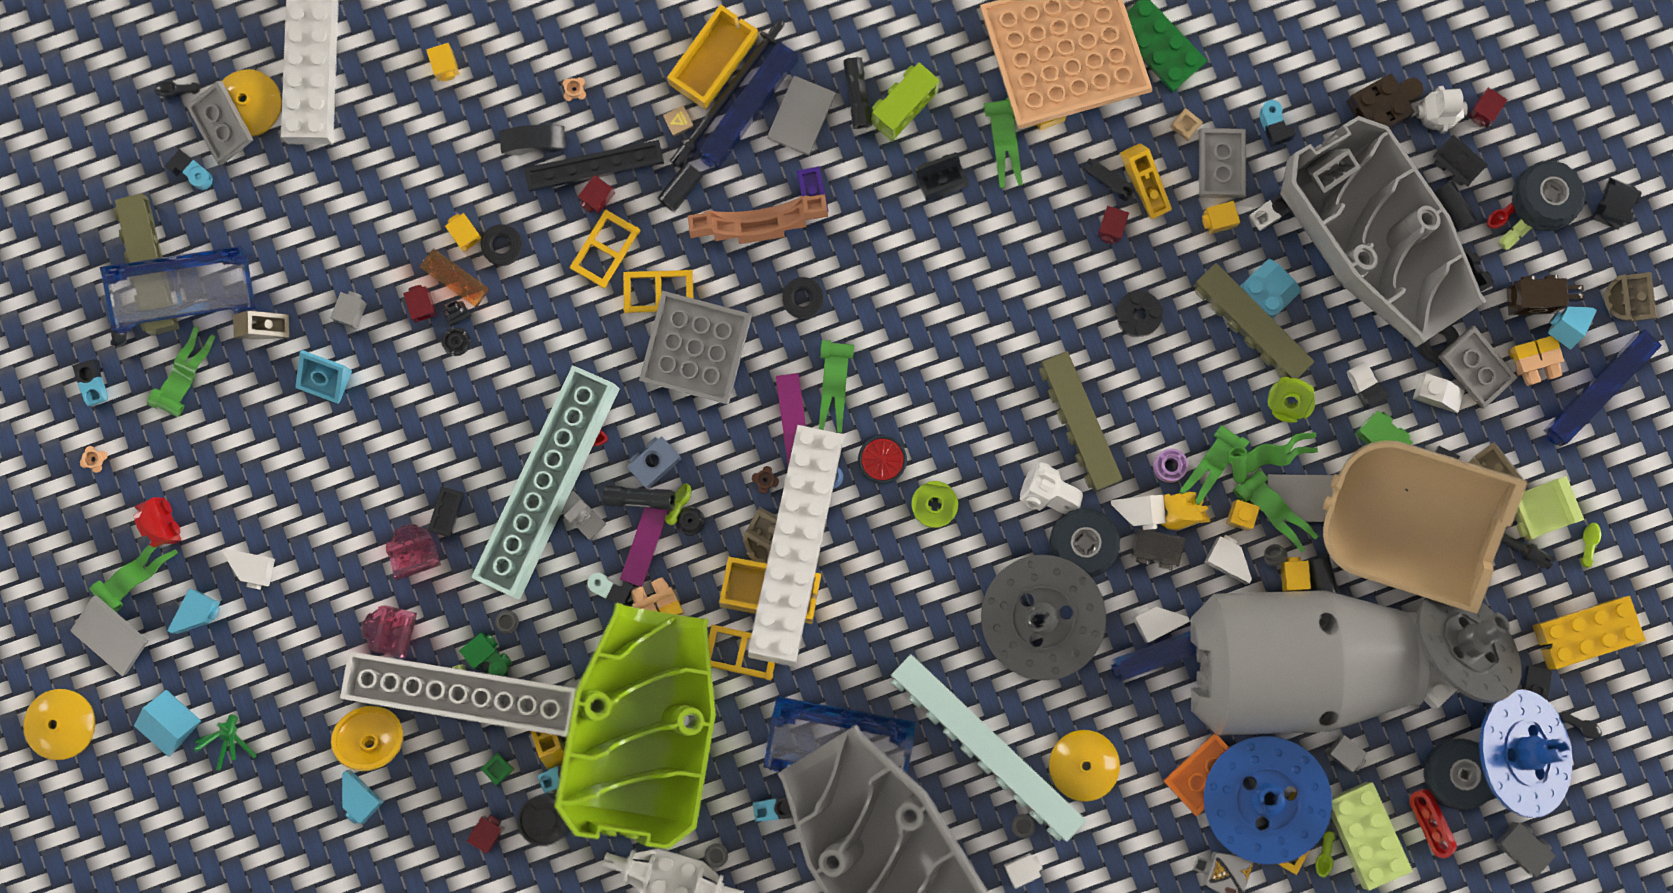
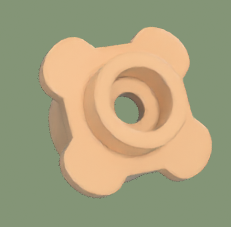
[562,77,586,101]
[80,446,107,473]

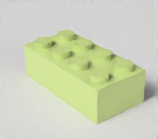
[1331,782,1413,891]

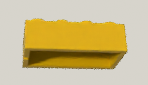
[667,4,759,110]
[719,557,821,624]
[1532,596,1646,670]

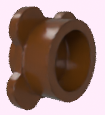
[752,466,779,494]

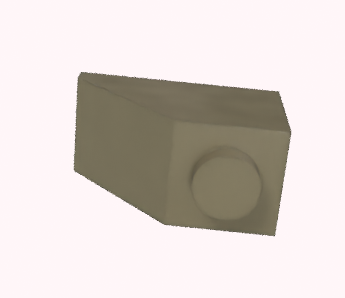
[233,311,289,340]

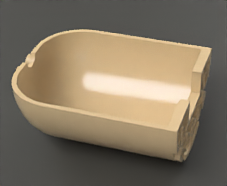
[1323,440,1527,614]

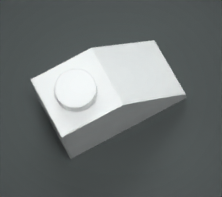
[1413,373,1465,413]
[1111,495,1166,530]
[1204,535,1252,585]
[222,548,275,590]
[1132,605,1190,643]

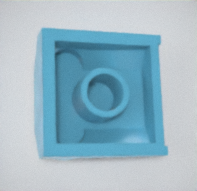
[1240,258,1302,319]

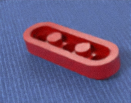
[1409,789,1457,858]

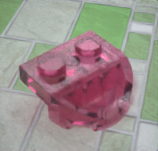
[386,524,441,580]
[362,605,417,659]

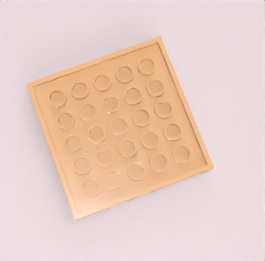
[980,0,1152,129]

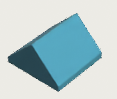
[295,350,352,404]
[134,690,201,757]

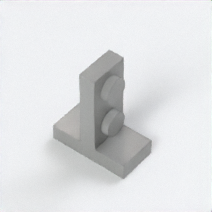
[562,491,606,540]

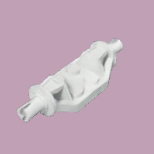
[602,848,744,893]

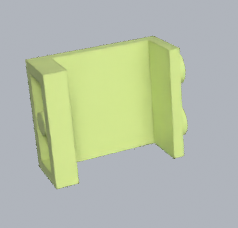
[1515,476,1584,541]

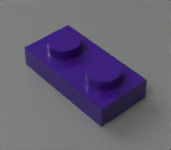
[797,166,829,212]

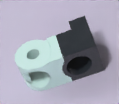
[587,573,635,606]

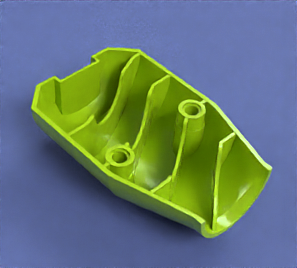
[554,603,716,849]

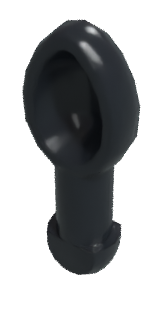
[154,81,201,98]
[1559,711,1602,739]

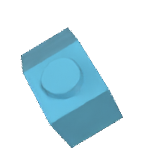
[1548,307,1597,350]
[168,589,220,634]
[342,770,384,824]

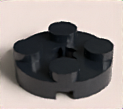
[1116,290,1163,337]

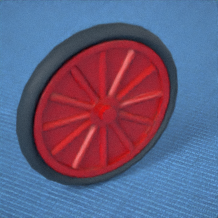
[858,435,907,484]

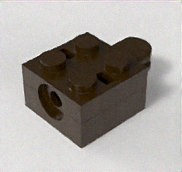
[1346,73,1423,129]
[1506,275,1585,316]

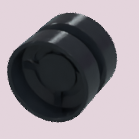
[517,793,570,846]

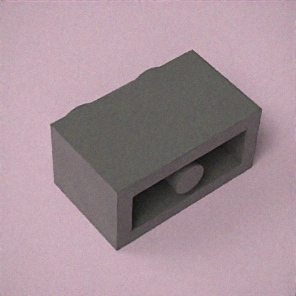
[1495,822,1556,877]

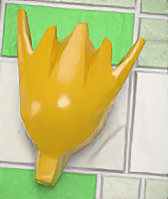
[1161,492,1210,530]

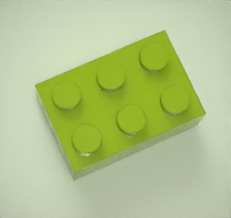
[872,62,940,142]

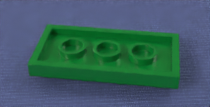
[1127,0,1207,93]

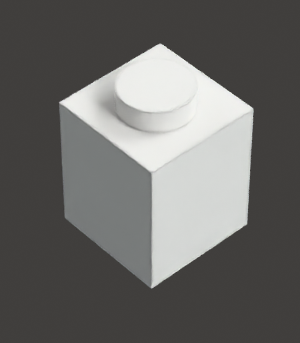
[1004,853,1042,889]

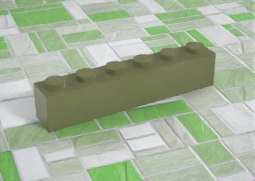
[114,193,180,336]
[1193,263,1315,379]
[1038,351,1123,492]

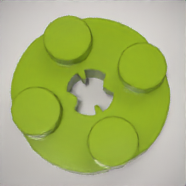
[1268,377,1316,423]
[911,481,958,528]

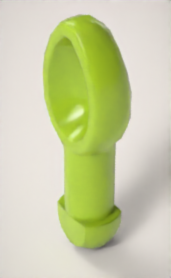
[665,483,692,525]
[1581,523,1601,568]
[1315,831,1335,877]

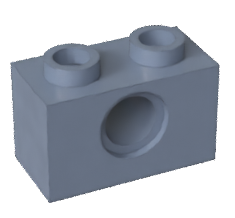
[627,436,682,489]

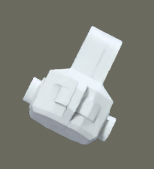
[1416,86,1467,134]
[1020,462,1083,514]

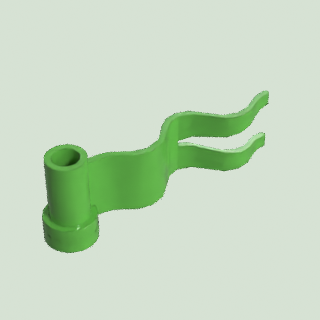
[984,98,1023,188]
[147,326,216,417]
[819,340,854,433]
[1179,425,1250,505]
[1228,432,1318,483]
[1233,469,1319,553]
[89,545,178,612]

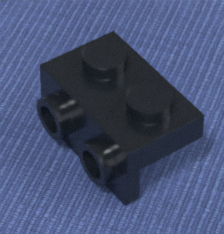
[1433,134,1488,187]
[914,152,969,201]

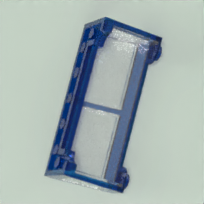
[99,246,256,333]
[763,696,916,774]

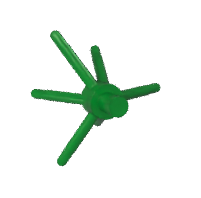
[194,714,256,771]

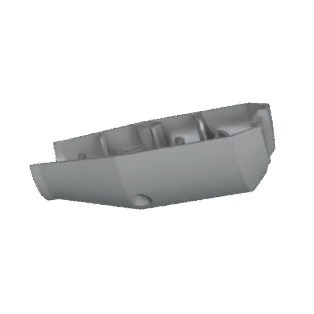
[1280,116,1486,348]
[1191,591,1430,735]
[778,725,988,893]

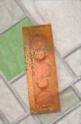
[420,248,490,308]

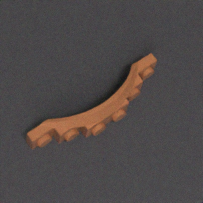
[688,194,828,244]

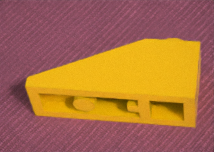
[1120,143,1172,220]
[530,730,565,770]

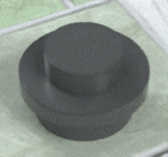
[1264,544,1287,566]
[495,610,519,634]
[1011,814,1035,838]
[704,843,728,868]

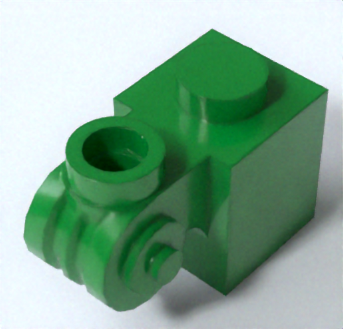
[459,633,512,677]

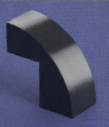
[499,125,566,156]

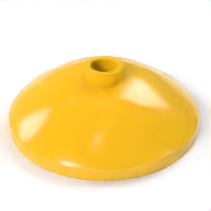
[222,69,282,137]
[23,689,96,760]
[331,706,403,771]
[1049,730,1120,801]

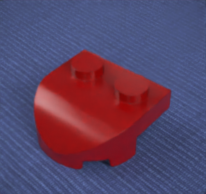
[133,497,182,548]

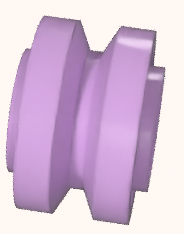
[1153,449,1188,483]

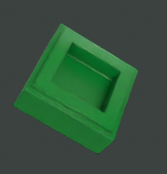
[481,752,515,786]

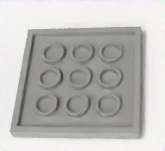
[639,291,752,404]

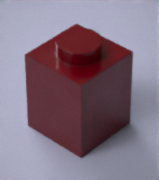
[1468,87,1508,128]
[578,175,615,215]
[1097,205,1130,244]
[403,285,437,323]
[466,814,505,854]

